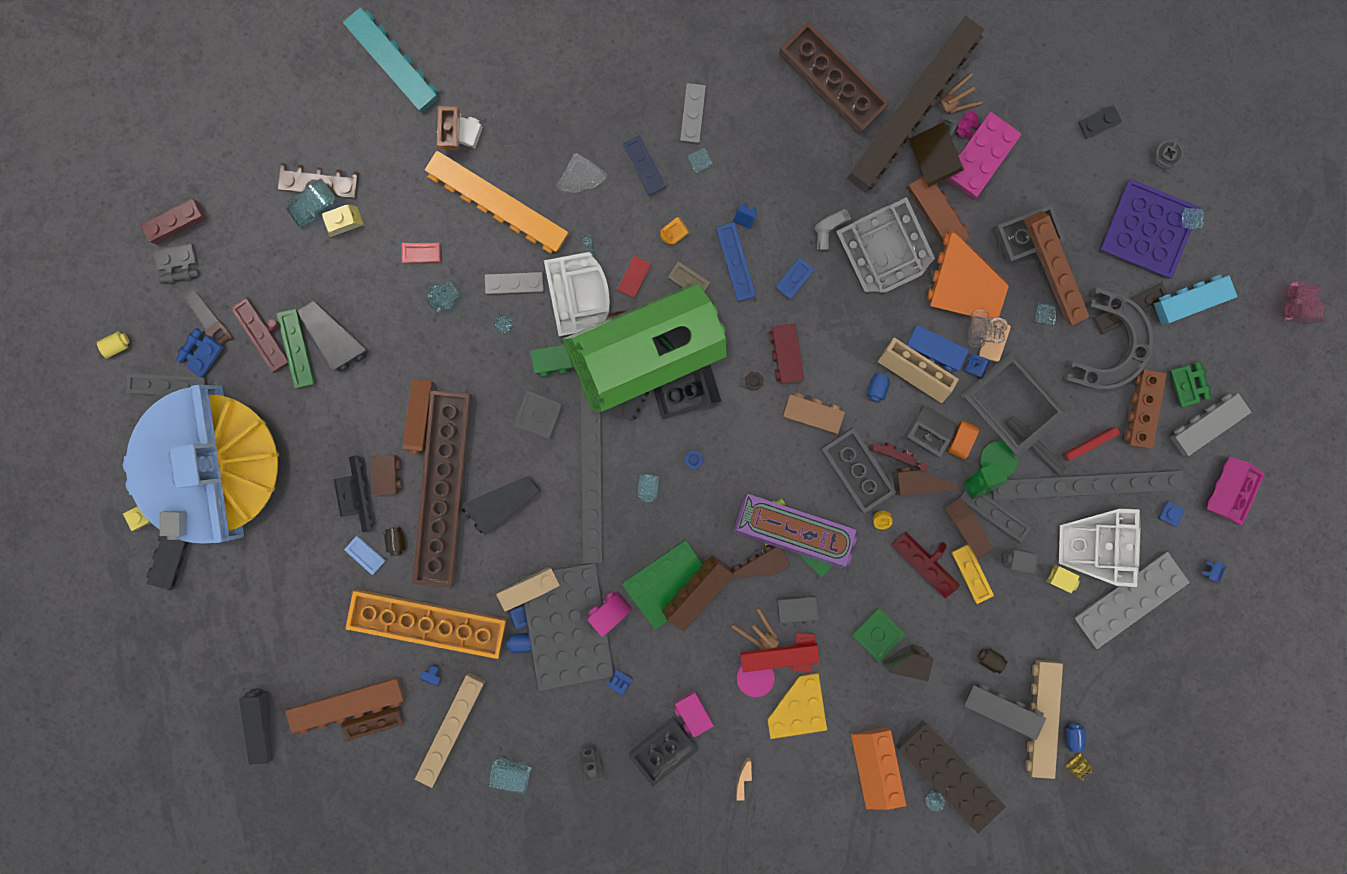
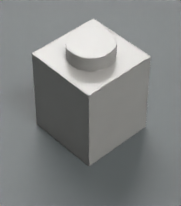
[160,511,187,540]

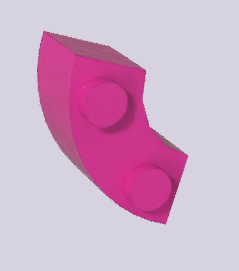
[587,591,632,637]

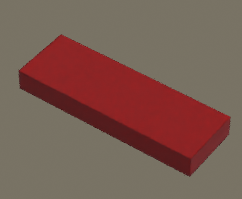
[1062,427,1120,461]

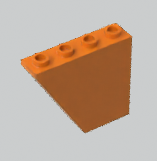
[927,228,1009,322]

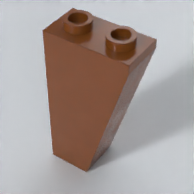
[402,379,434,454]

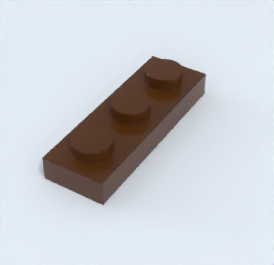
[341,707,403,741]

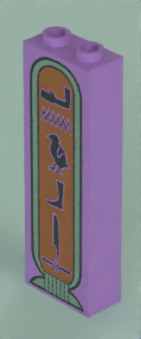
[733,494,857,569]

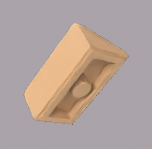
[979,321,1011,362]

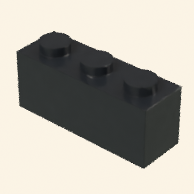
[147,534,189,591]

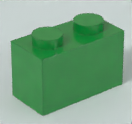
[531,345,573,377]
[964,463,1008,499]

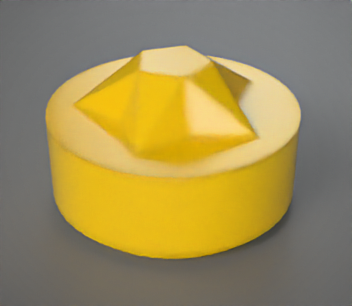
[873,511,893,530]

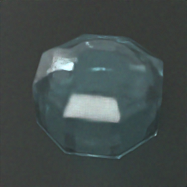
[494,315,514,335]

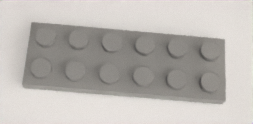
[1073,551,1190,649]

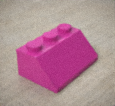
[1207,457,1265,526]

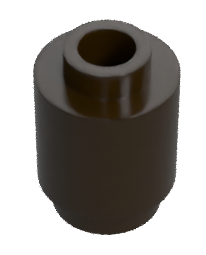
[384,527,406,556]
[977,647,1008,674]

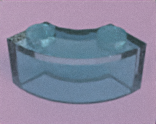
[286,178,335,228]

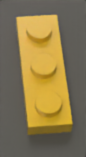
[951,544,994,604]

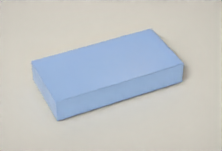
[344,535,386,575]

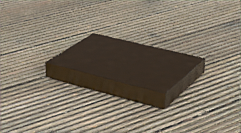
[909,122,964,187]

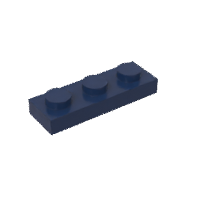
[623,135,666,196]

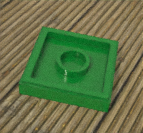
[852,607,906,662]

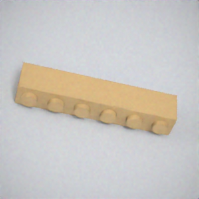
[1025,660,1063,779]
[415,672,486,788]

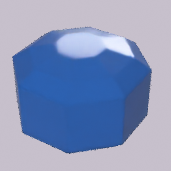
[684,450,703,469]

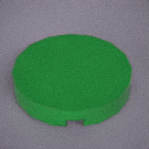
[980,441,1019,477]

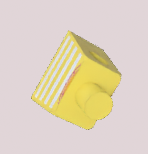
[322,205,364,237]

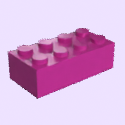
[945,112,1022,200]

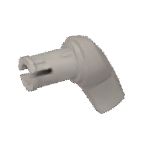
[814,209,851,250]

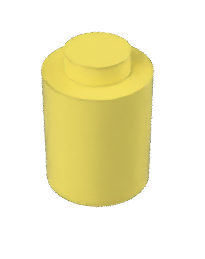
[97,331,130,359]

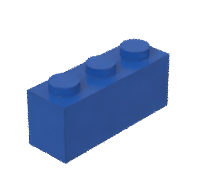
[905,325,969,373]

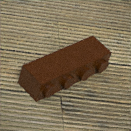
[662,555,734,632]

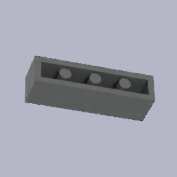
[965,683,1046,740]

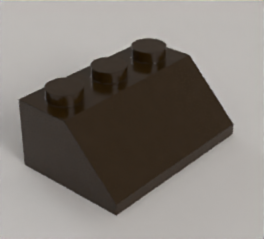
[882,645,934,681]

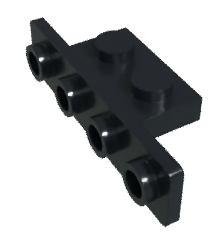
[334,455,372,532]

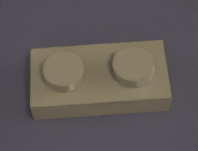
[668,261,710,291]

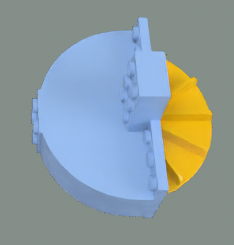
[123,385,279,543]

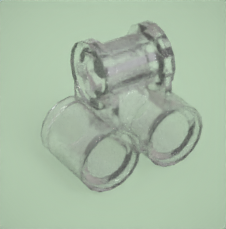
[968,309,1008,348]

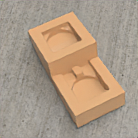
[736,758,752,800]

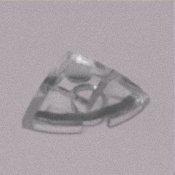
[557,152,609,193]

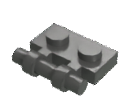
[154,244,199,284]

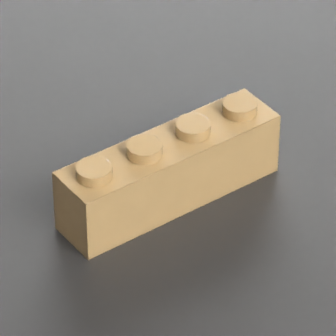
[878,338,959,403]

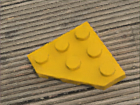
[767,673,827,739]

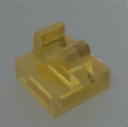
[1066,754,1094,781]

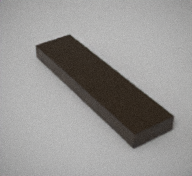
[1093,283,1167,335]

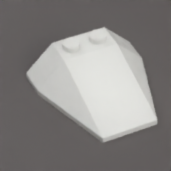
[1059,509,1141,587]

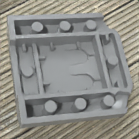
[836,197,935,292]

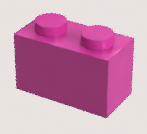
[673,690,714,737]

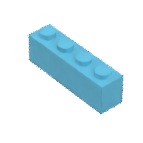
[1153,274,1237,325]

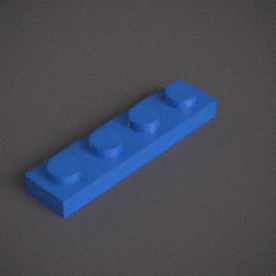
[716,222,756,302]

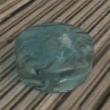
[925,791,945,811]

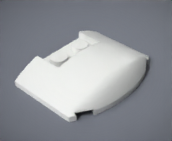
[544,252,610,336]

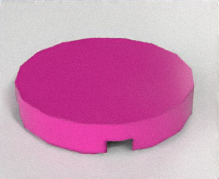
[737,665,775,697]

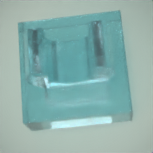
[1182,208,1205,229]

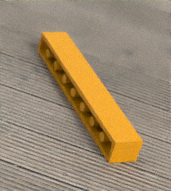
[425,151,569,254]

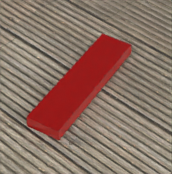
[741,643,820,672]

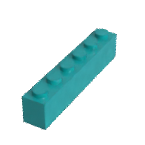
[343,7,439,113]

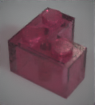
[1285,281,1326,324]

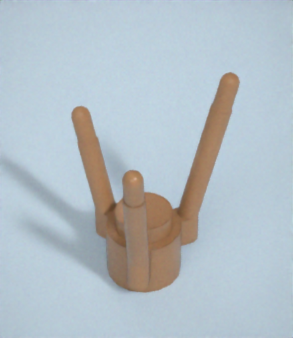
[939,73,983,114]
[732,608,779,650]

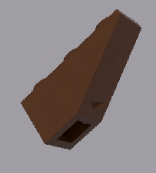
[730,545,791,577]

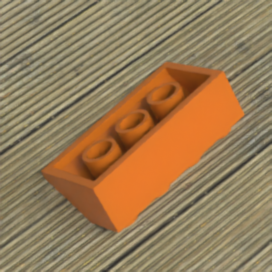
[851,726,906,810]

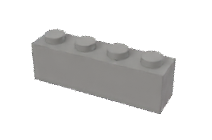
[1170,393,1252,456]

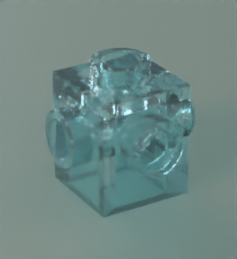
[427,280,461,313]

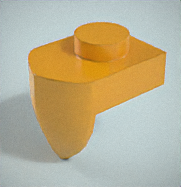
[660,217,690,245]

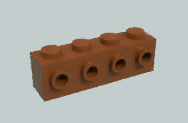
[1124,369,1167,449]

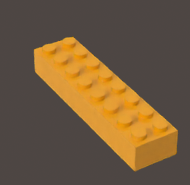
[346,589,507,659]

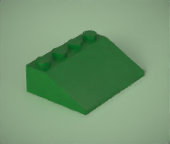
[622,539,703,629]

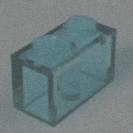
[638,473,659,502]
[488,758,532,794]

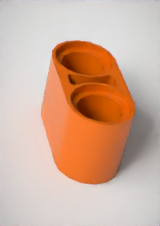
[947,420,980,460]

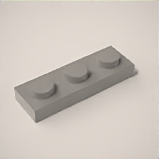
[680,83,706,144]
[485,272,544,294]

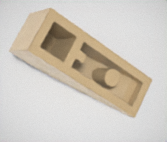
[496,567,560,611]

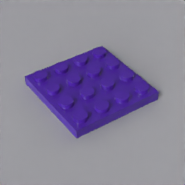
[1099,179,1201,279]

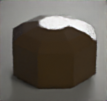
[745,372,763,390]

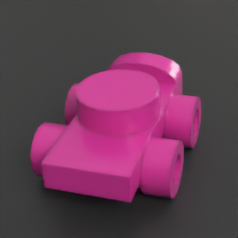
[956,110,979,139]

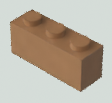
[782,392,845,434]

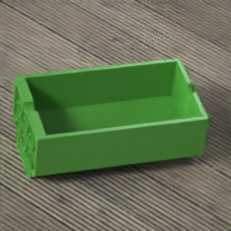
[562,284,727,412]

